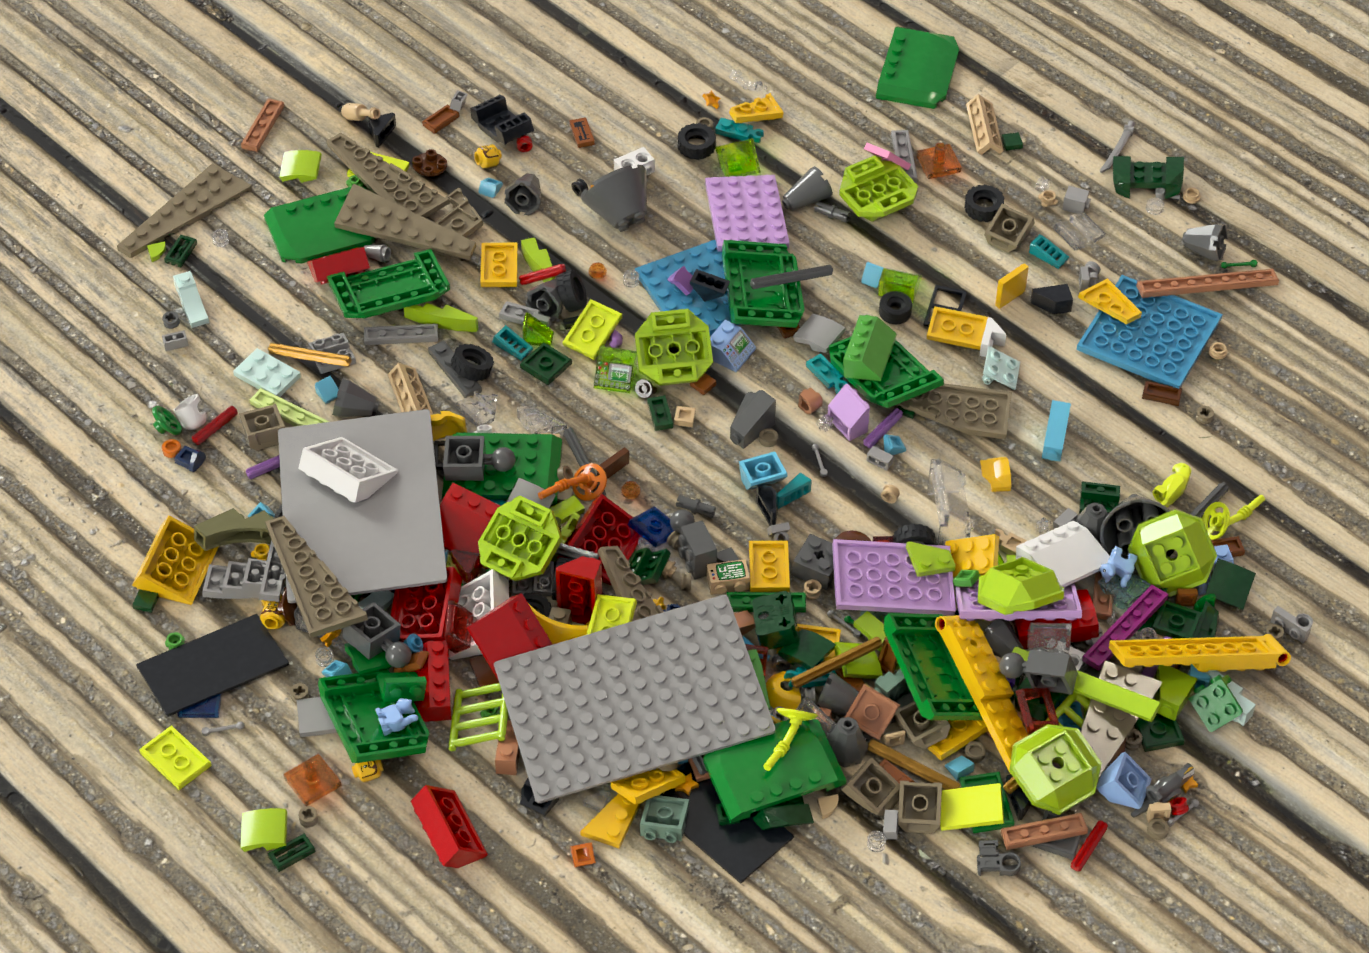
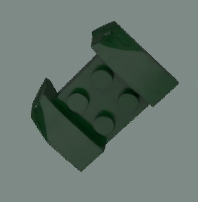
[1113,156,1184,199]
[1136,588,1219,639]
[753,796,814,830]

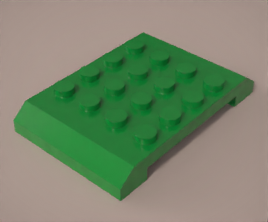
[442,432,563,505]

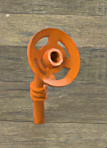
[538,463,607,501]

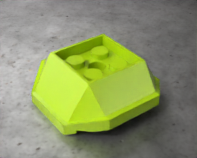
[839,155,918,222]
[635,309,713,386]
[478,495,563,581]
[1128,509,1217,597]
[978,557,1064,615]
[1009,724,1102,815]

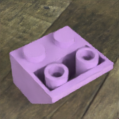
[827,384,870,441]

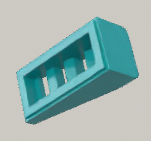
[1029,234,1069,269]
[492,325,533,361]
[777,472,812,509]

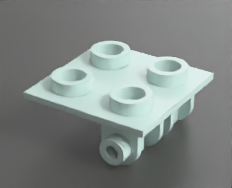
[982,346,1020,390]

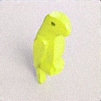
[1152,463,1191,508]

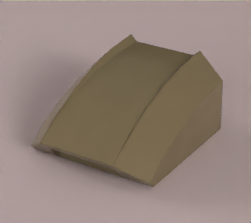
[984,203,1035,253]
[239,404,285,452]
[894,701,951,749]
[841,757,900,816]
[898,781,942,834]

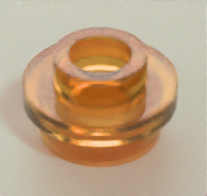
[589,262,607,279]
[621,481,641,499]

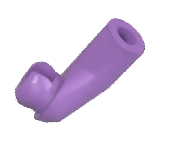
[609,329,623,350]

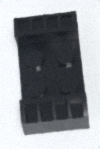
[470,94,534,145]

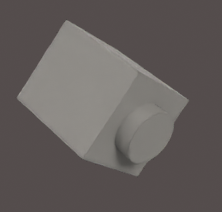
[1062,186,1091,215]

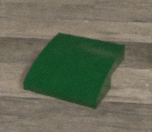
[1079,481,1120,514]
[629,547,671,585]
[1205,558,1256,610]
[778,629,836,670]

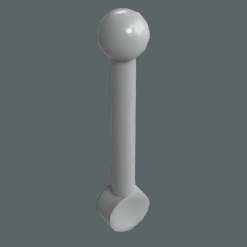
[812,444,828,477]
[827,610,861,637]
[201,721,245,736]
[1167,799,1199,827]

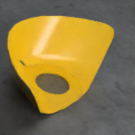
[766,671,801,711]

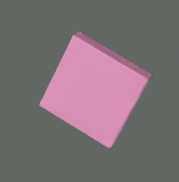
[864,143,911,170]

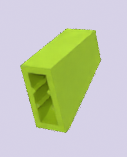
[1155,665,1197,721]

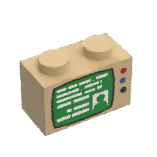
[706,559,750,595]

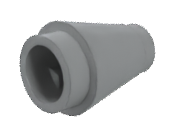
[364,245,391,262]

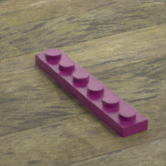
[1082,585,1168,671]

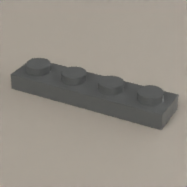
[428,340,482,399]

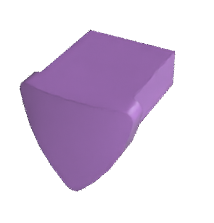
[667,266,693,296]

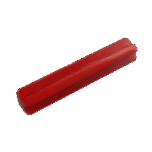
[519,264,566,285]
[192,406,238,445]
[1071,820,1108,872]

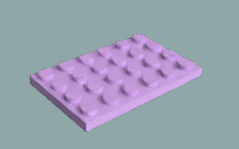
[705,175,789,252]
[832,539,956,616]
[954,579,1082,621]

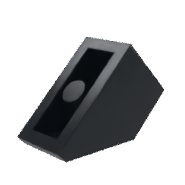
[1030,284,1073,314]

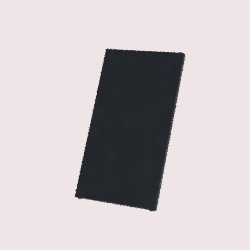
[136,614,289,717]
[645,760,794,884]

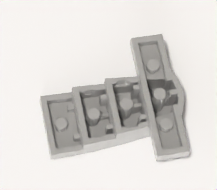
[202,540,286,602]

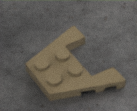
[436,188,483,238]

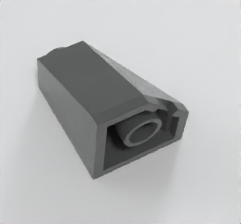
[730,390,776,449]

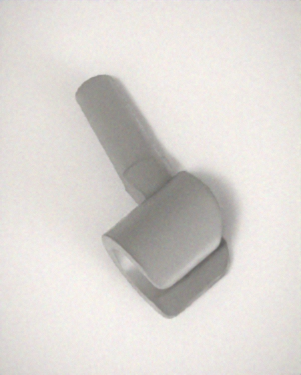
[1155,188,1180,201]

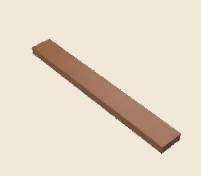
[1136,269,1279,298]

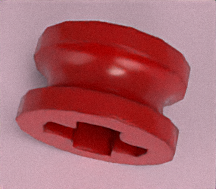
[516,135,533,152]
[1169,797,1189,815]

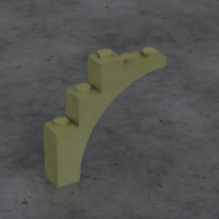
[194,508,274,551]

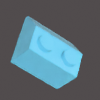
[739,451,787,490]

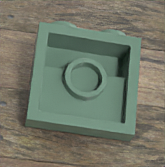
[874,669,911,702]
[640,795,689,843]

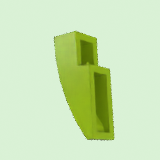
[521,238,555,282]

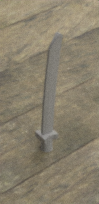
[1100,121,1135,173]

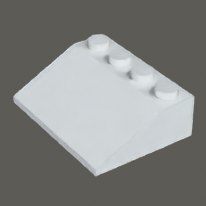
[298,437,398,503]
[1016,521,1110,587]
[449,569,509,660]

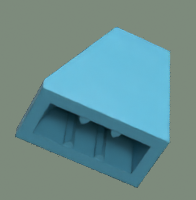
[1042,400,1071,462]

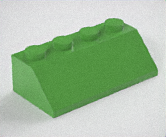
[843,315,897,381]

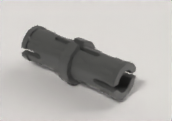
[814,201,851,223]
[676,494,716,518]

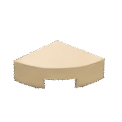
[817,794,838,819]

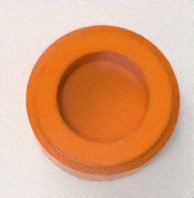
[162,439,182,458]

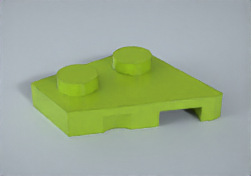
[552,512,580,562]
[906,542,956,577]

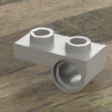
[1270,606,1313,644]

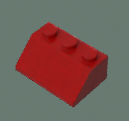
[307,247,370,285]

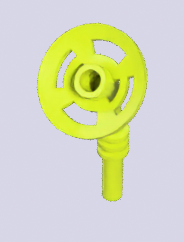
[1202,495,1265,540]
[763,708,818,771]

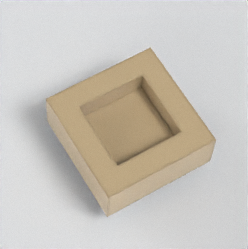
[674,406,696,427]
[1146,802,1172,823]

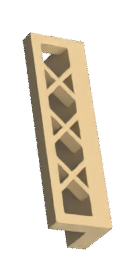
[966,94,1004,155]
[388,363,433,415]

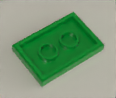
[959,771,1015,833]

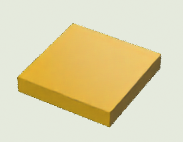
[995,263,1029,309]

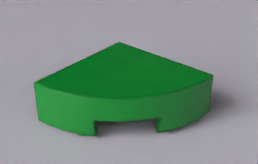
[1193,594,1216,612]

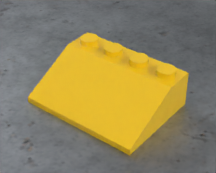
[132,515,219,605]

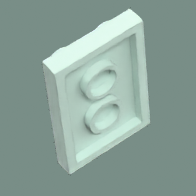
[233,348,301,397]

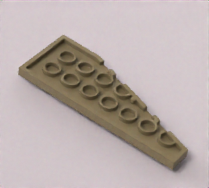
[896,383,1012,439]

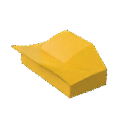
[980,457,1011,492]

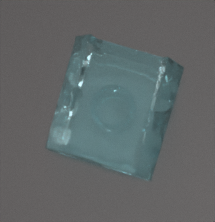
[1097,573,1151,609]

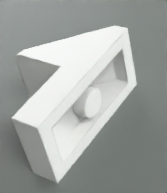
[979,317,1006,357]

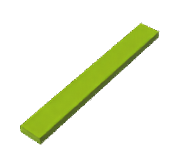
[1012,646,1161,722]

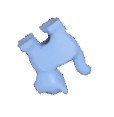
[1099,546,1137,588]
[376,698,418,736]

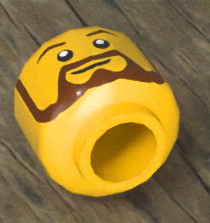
[474,144,502,168]
[260,601,286,629]
[351,760,384,782]

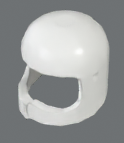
[174,394,207,430]

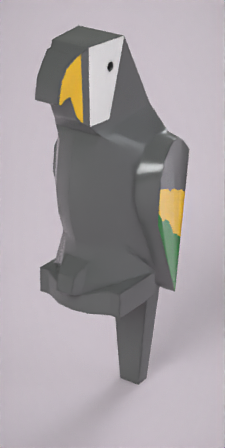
[1131,763,1194,818]

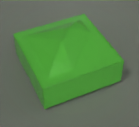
[953,570,980,587]

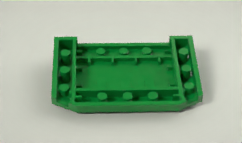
[876,26,959,109]
[264,186,376,264]
[722,240,805,328]
[327,249,450,318]
[829,336,944,408]
[884,613,983,720]
[318,669,429,763]
[703,719,847,823]

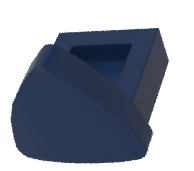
[174,446,206,472]

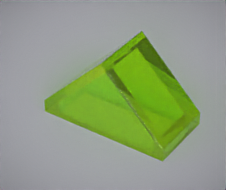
[522,312,554,346]

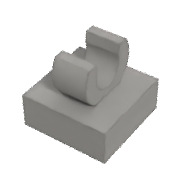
[1078,267,1098,292]
[767,522,790,541]

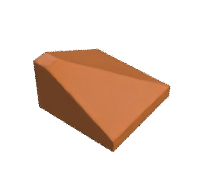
[570,842,596,867]

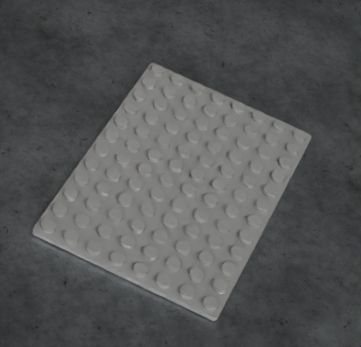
[278,409,447,603]
[494,595,775,803]

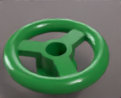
[152,405,182,435]

